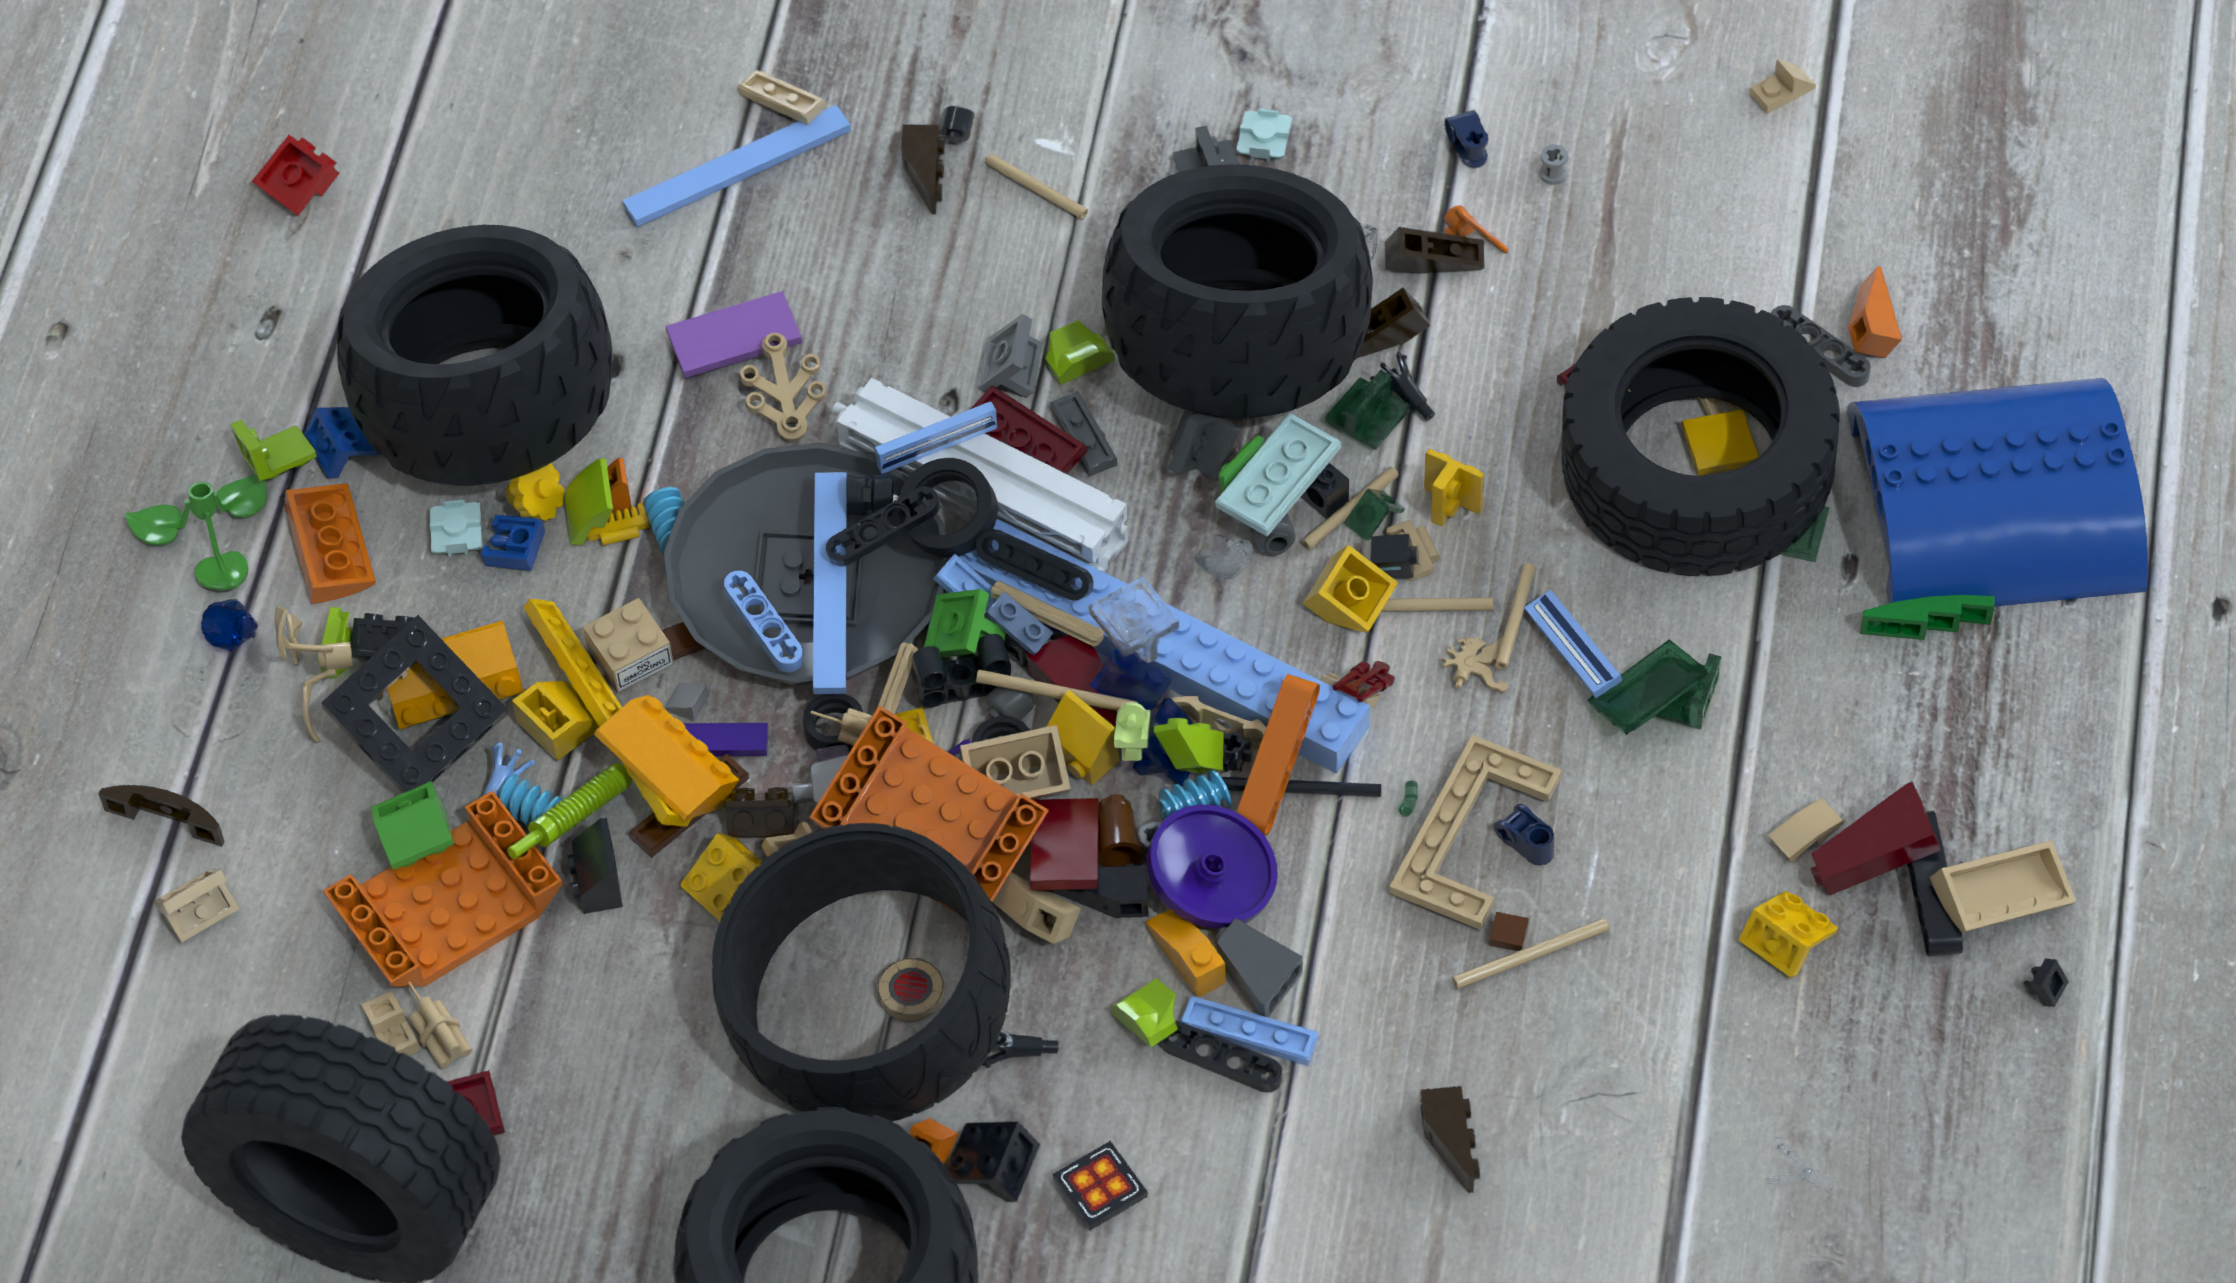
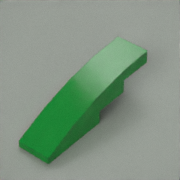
[1860,595,1995,640]

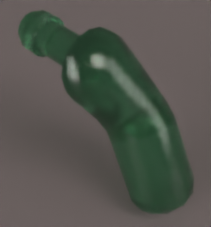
[1398,780,1418,817]

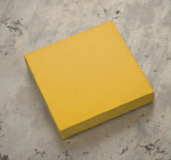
[1681,409,1759,476]

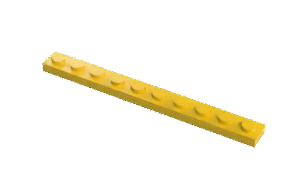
[523,598,692,827]

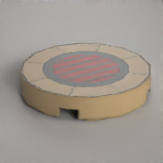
[877,958,945,1021]

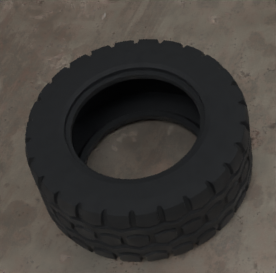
[1561,297,1840,576]
[181,1014,500,1283]

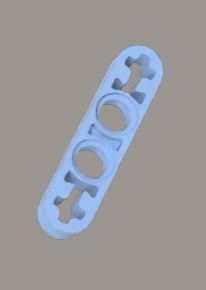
[724,571,803,672]

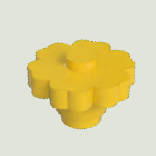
[506,463,564,522]

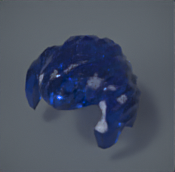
[200,599,259,652]

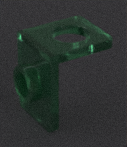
[1345,488,1405,540]

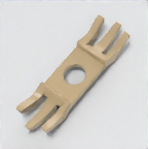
[1165,696,1266,749]

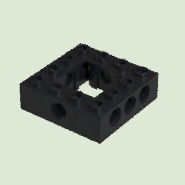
[321,615,508,793]

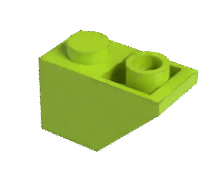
[1154,718,1224,774]

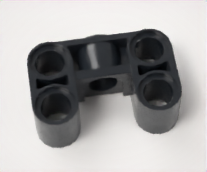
[911,634,1011,708]

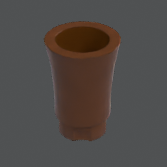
[1098,794,1144,867]

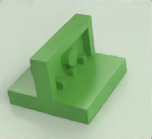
[924,589,1006,657]

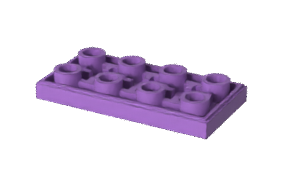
[666,291,802,378]

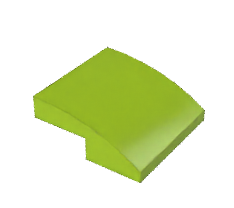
[564,458,613,545]

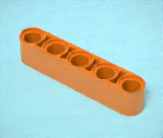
[1237,674,1320,835]

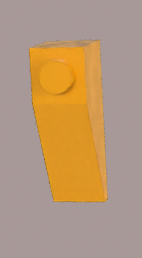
[1145,909,1226,997]

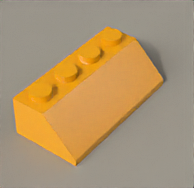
[387,620,524,729]
[594,695,739,820]

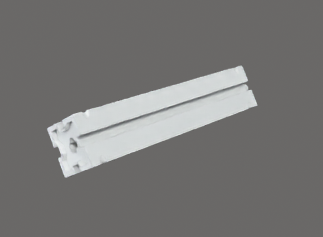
[832,378,1128,572]

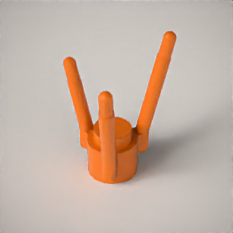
[1444,205,1508,253]

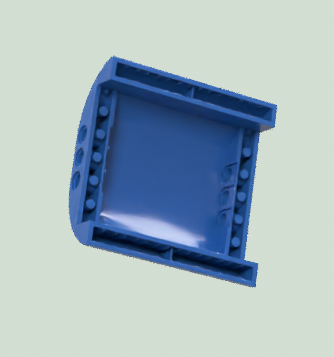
[1847,378,2148,607]

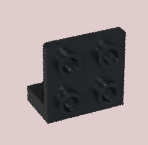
[947,1121,1040,1202]

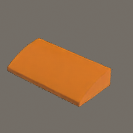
[284,483,376,604]

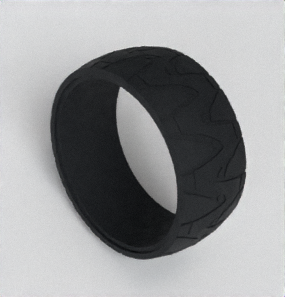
[712,823,1011,1121]

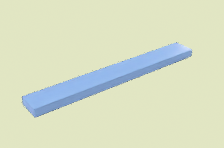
[622,105,851,227]
[813,472,847,694]

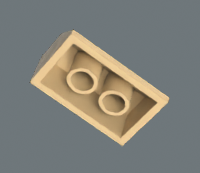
[960,725,1071,800]

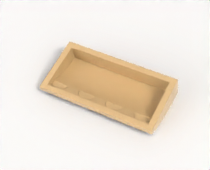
[1929,840,2077,933]

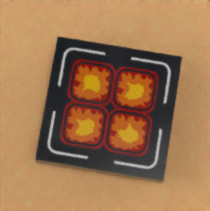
[1052,1141,1148,1231]

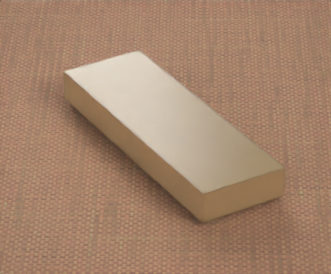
[737,69,826,125]

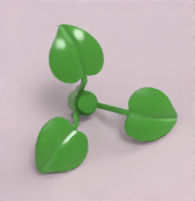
[125,475,267,590]

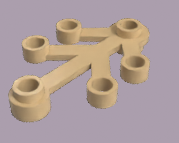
[740,333,826,442]

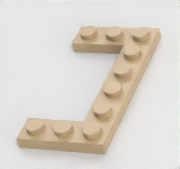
[1389,735,1562,930]

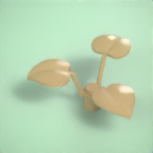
[274,605,353,742]

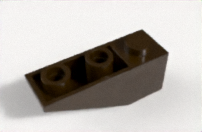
[901,124,945,214]
[1420,1086,1480,1193]

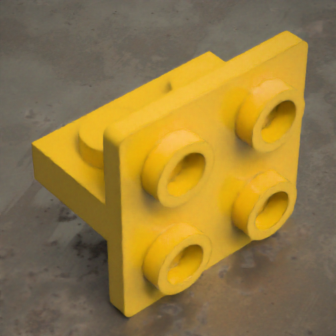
[1424,449,1484,527]

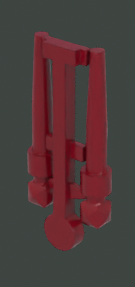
[1332,661,1395,703]

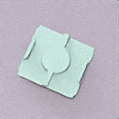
[1236,108,1292,162]
[429,500,482,557]

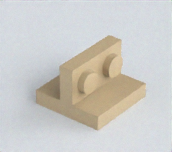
[153,868,239,943]

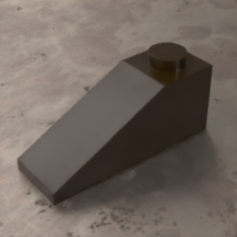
[1385,227,1485,274]
[1357,287,1431,358]

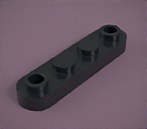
[976,529,1094,600]

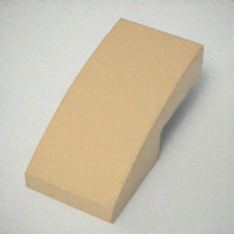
[1768,798,1845,862]
[361,991,421,1056]

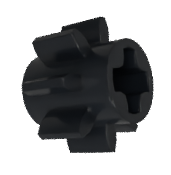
[1223,731,1252,772]

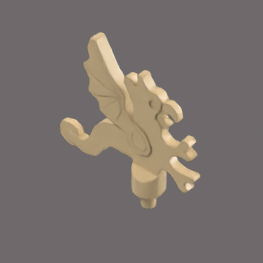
[1442,636,1508,693]

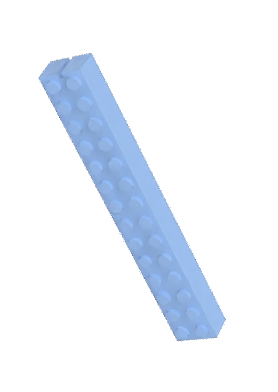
[958,519,1370,774]

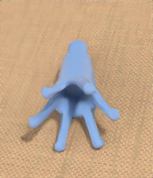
[483,742,535,796]

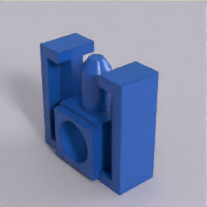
[481,515,546,571]

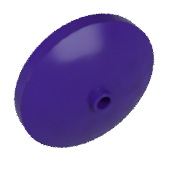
[1147,805,1278,929]

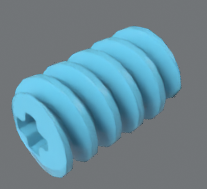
[642,487,685,555]
[1158,770,1232,820]
[497,774,563,826]

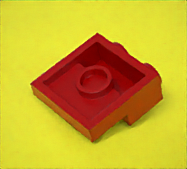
[252,134,340,216]

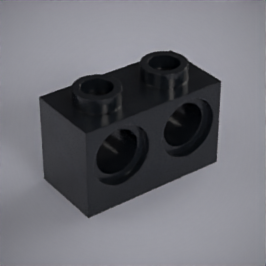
[1300,463,1349,519]

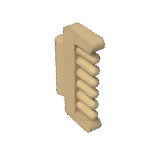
[1386,520,1440,581]

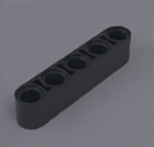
[1907,811,1963,957]

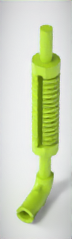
[507,763,632,859]

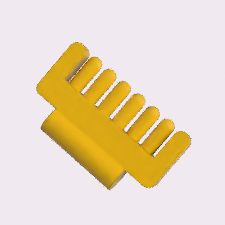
[587,503,650,546]

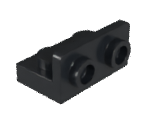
[351,613,414,659]

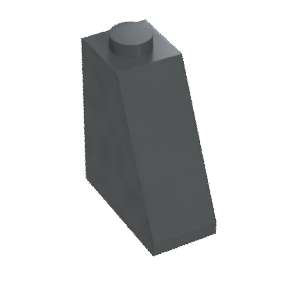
[1215,918,1303,1018]

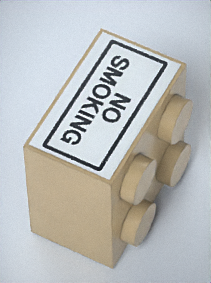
[583,598,674,693]

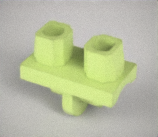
[1114,702,1151,761]

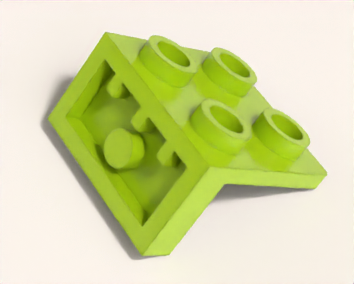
[230,419,317,481]

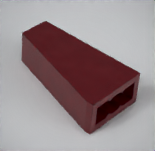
[1025,635,1120,728]
[1810,781,1941,896]

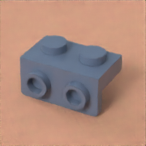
[985,592,1053,655]

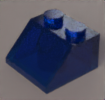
[1090,644,1172,713]

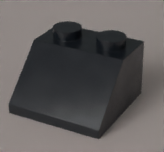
[567,817,623,914]

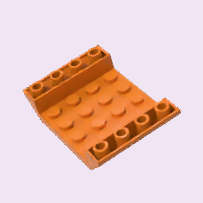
[809,706,1049,914]
[323,790,563,987]

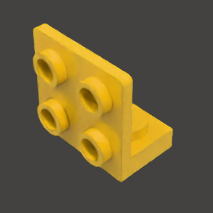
[681,833,762,921]
[1738,891,1838,978]

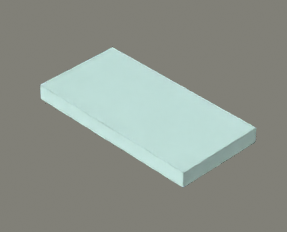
[1215,413,1342,536]

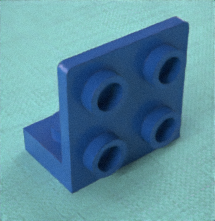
[304,407,383,478]

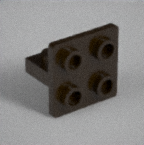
[724,787,794,837]

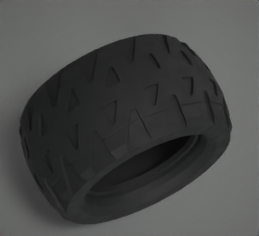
[1102,164,1373,418]
[337,225,613,486]
[673,1107,978,1283]

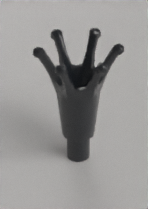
[1370,352,1435,421]
[982,1031,1059,1068]

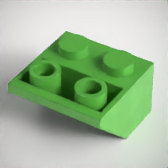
[371,781,454,870]

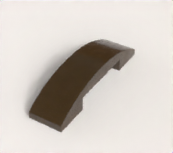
[98,785,225,847]

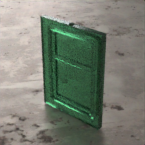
[1587,639,1709,735]

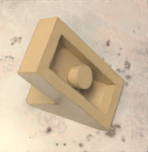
[1749,59,1816,114]

